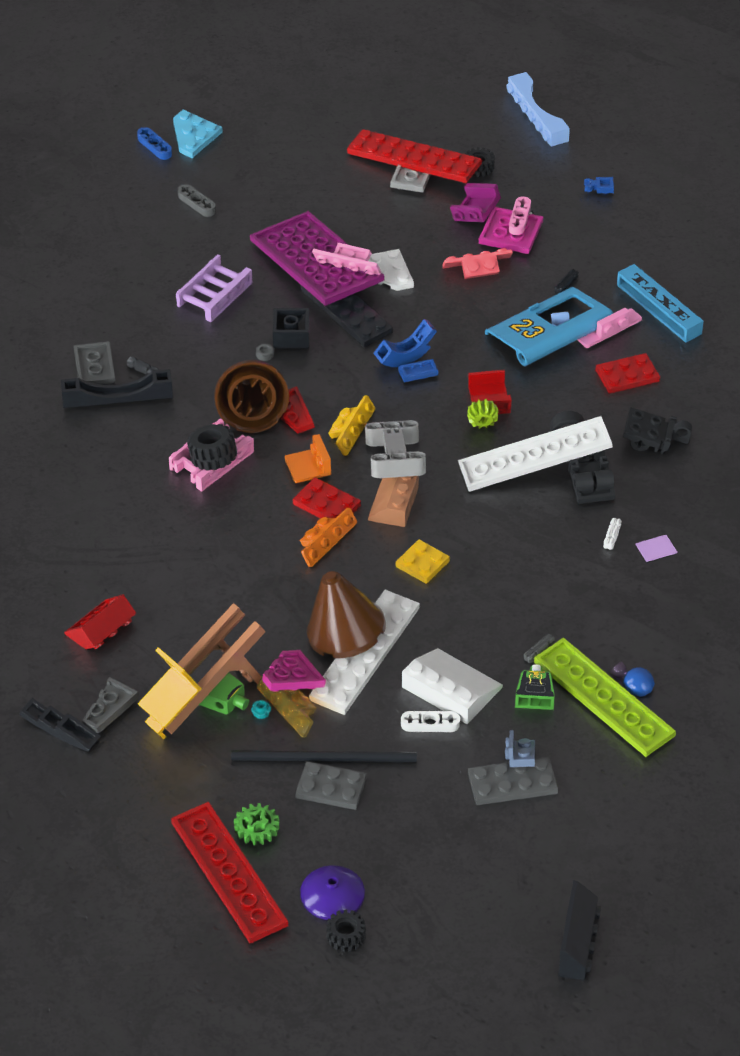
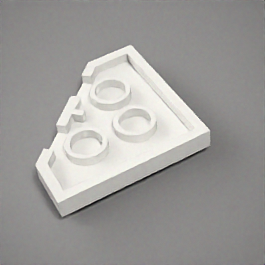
[369,249,414,291]

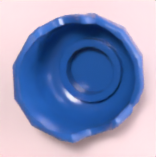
[623,667,655,697]

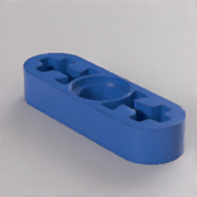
[137,127,172,160]

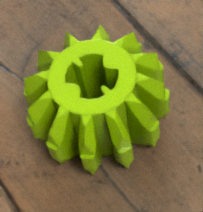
[467,399,499,429]

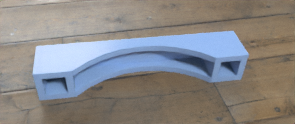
[507,72,570,146]

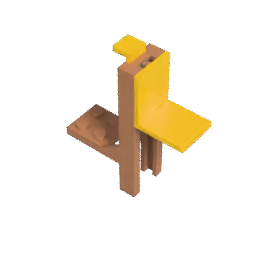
[138,603,266,739]

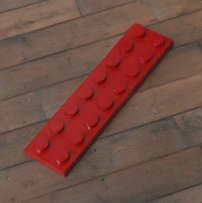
[347,129,482,183]
[171,802,288,944]

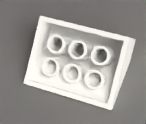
[402,648,503,724]

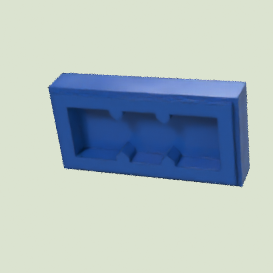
[398,359,438,382]

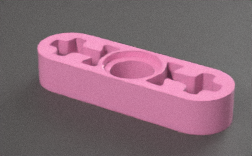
[509,197,531,235]

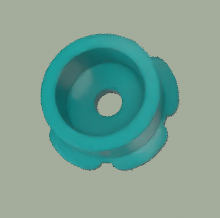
[251,700,271,719]

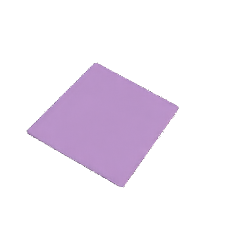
[635,535,678,562]

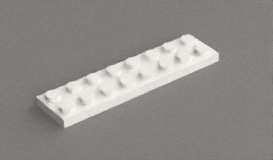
[458,416,613,492]
[309,590,420,715]

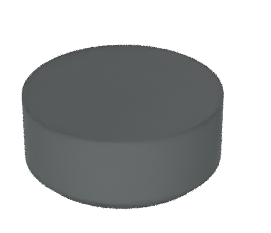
[256,344,274,361]

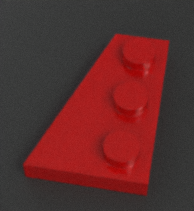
[280,386,315,434]

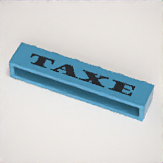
[617,264,703,343]

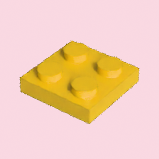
[396,539,450,584]

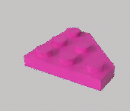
[262,650,326,692]

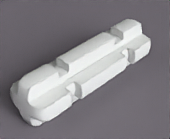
[603,518,622,550]

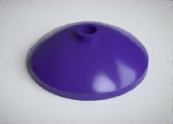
[300,865,365,920]

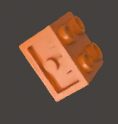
[285,434,331,483]

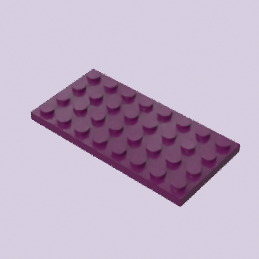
[250,211,385,306]

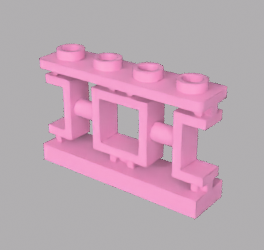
[169,419,254,491]

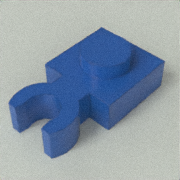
[584,177,614,194]

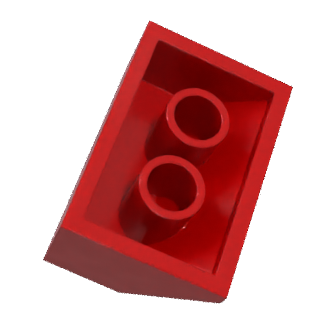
[64,594,137,649]

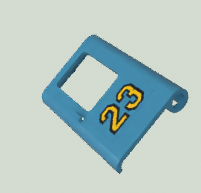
[485,287,613,366]

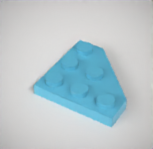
[173,109,223,158]

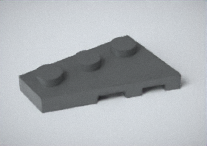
[82,677,140,734]

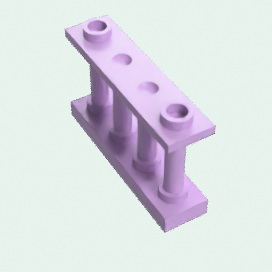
[176,254,252,322]

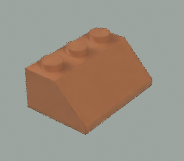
[368,476,419,527]

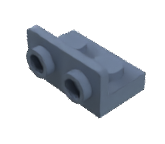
[505,730,536,767]

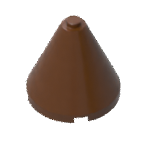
[214,360,289,433]
[307,571,386,658]

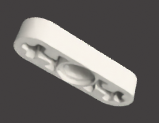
[401,711,460,732]

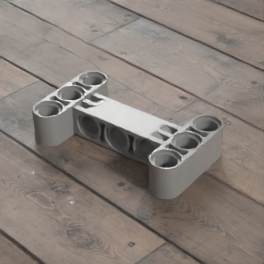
[365,420,426,478]

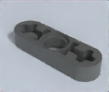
[178,184,216,217]

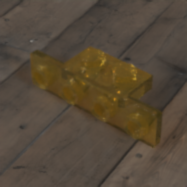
[257,675,316,737]

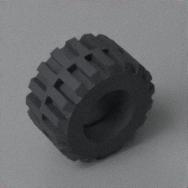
[187,424,238,471]

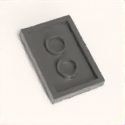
[74,341,116,385]
[296,761,366,810]

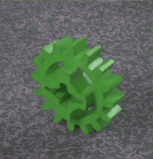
[234,803,280,845]

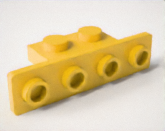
[328,395,376,456]

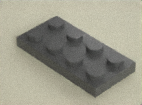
[468,757,558,805]

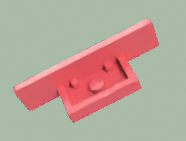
[442,248,513,279]

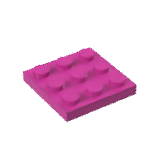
[479,207,543,254]

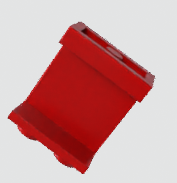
[468,370,511,414]

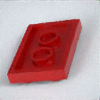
[595,353,660,394]
[293,477,361,519]

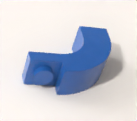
[373,319,437,367]

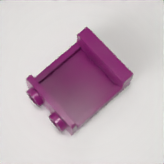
[450,183,501,222]

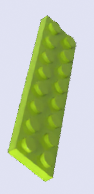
[534,638,676,757]

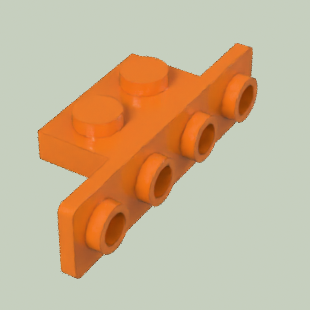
[300,508,357,567]

